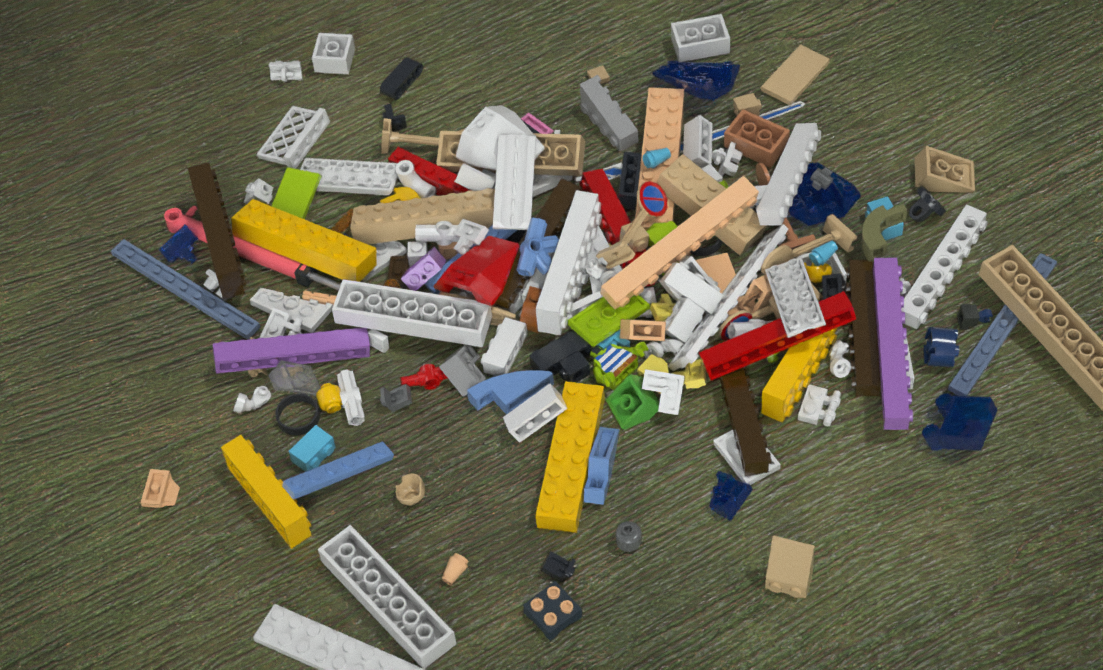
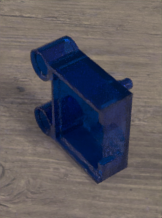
[922,393,998,451]

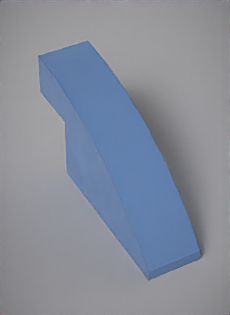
[467,370,554,415]
[584,427,619,505]

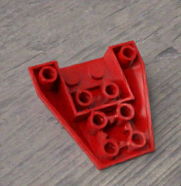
[433,235,519,306]

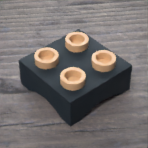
[523,581,583,641]

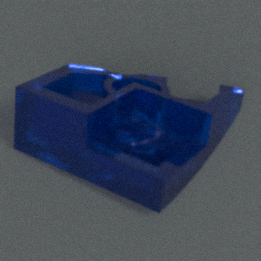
[709,471,753,521]

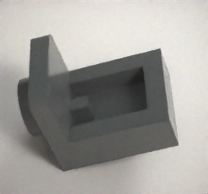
[380,384,412,412]

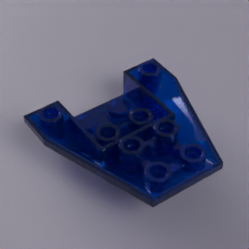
[652,60,740,100]
[788,162,861,226]

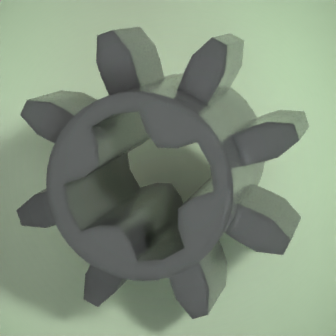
[810,167,833,191]

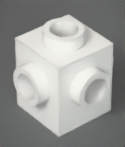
[244,178,273,205]

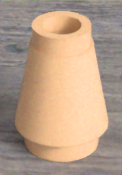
[441,553,469,585]

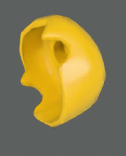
[803,262,832,283]

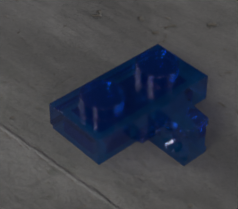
[159,224,198,264]

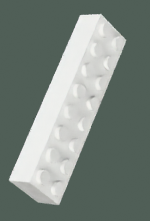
[536,190,602,335]
[332,279,492,347]
[318,525,456,669]

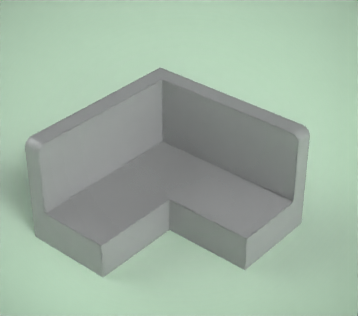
[439,344,486,396]

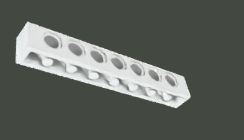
[901,204,988,329]

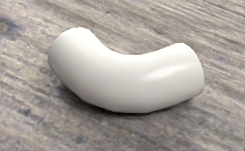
[395,160,436,199]

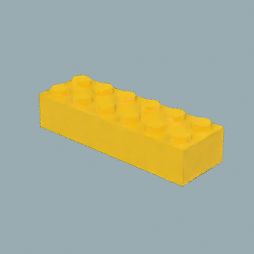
[761,328,837,423]
[221,435,312,549]

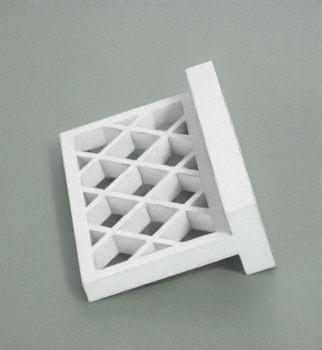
[256,106,330,169]

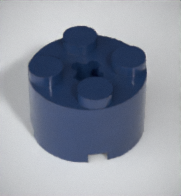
[923,327,959,367]

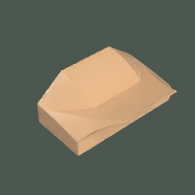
[140,469,180,508]

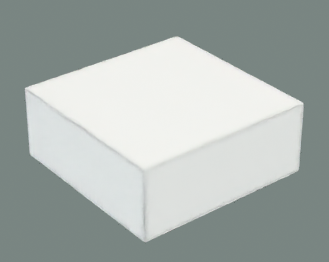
[368,329,389,353]

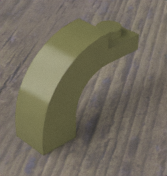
[861,204,907,261]

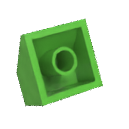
[606,374,660,430]

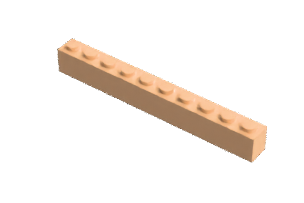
[600,176,759,310]

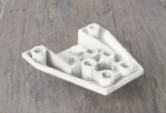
[456,105,545,170]

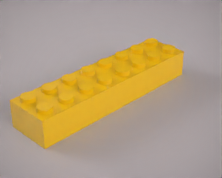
[231,199,377,282]
[536,381,605,533]

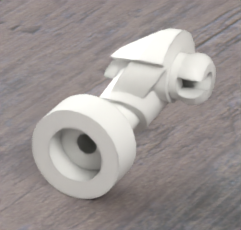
[585,258,617,285]
[644,339,684,358]
[829,340,851,378]
[233,386,271,414]

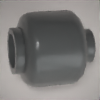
[615,521,642,552]

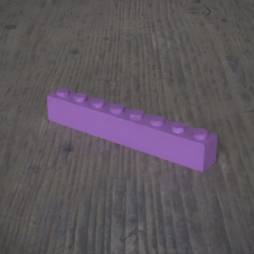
[213,328,370,374]

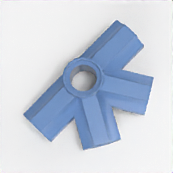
[516,218,559,277]

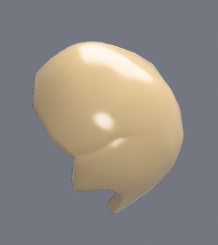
[396,473,425,506]

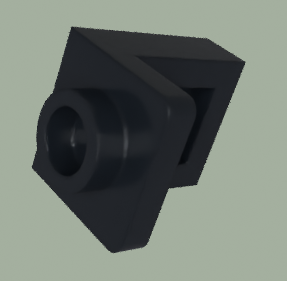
[382,103,407,131]
[540,551,576,582]

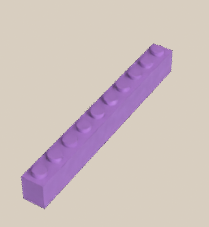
[873,258,913,430]

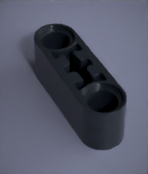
[380,57,423,100]

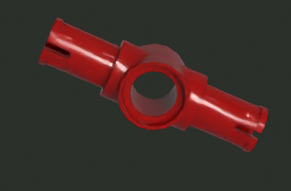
[400,364,447,390]

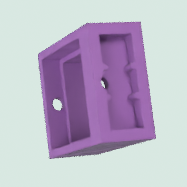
[401,247,446,291]

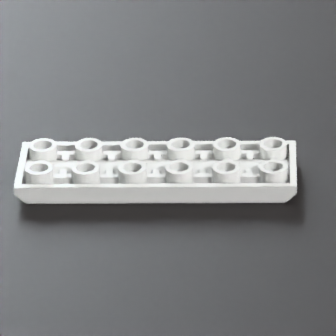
[493,134,536,230]
[300,158,398,195]
[765,257,826,338]

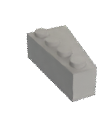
[580,75,638,152]

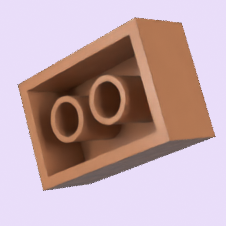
[724,109,790,168]

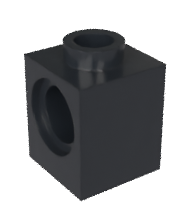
[559,351,590,383]

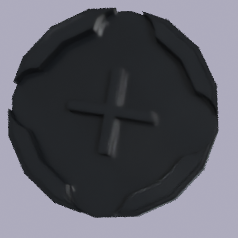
[909,186,946,222]

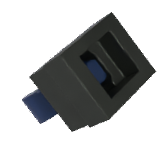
[957,304,993,330]

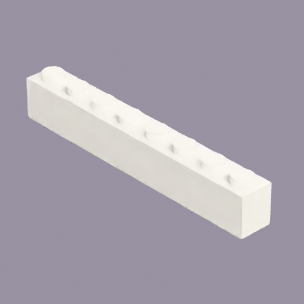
[756,123,821,225]

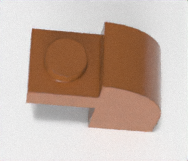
[520,286,542,333]

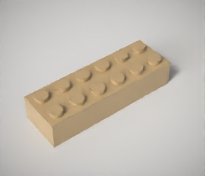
[657,154,767,256]

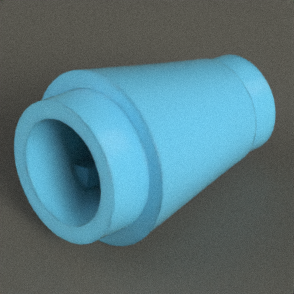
[642,148,671,168]
[809,240,838,266]

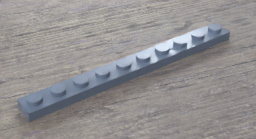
[111,239,260,340]
[948,253,1057,399]

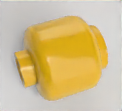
[316,383,342,413]

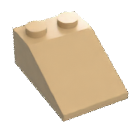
[915,146,975,193]
[765,536,815,598]

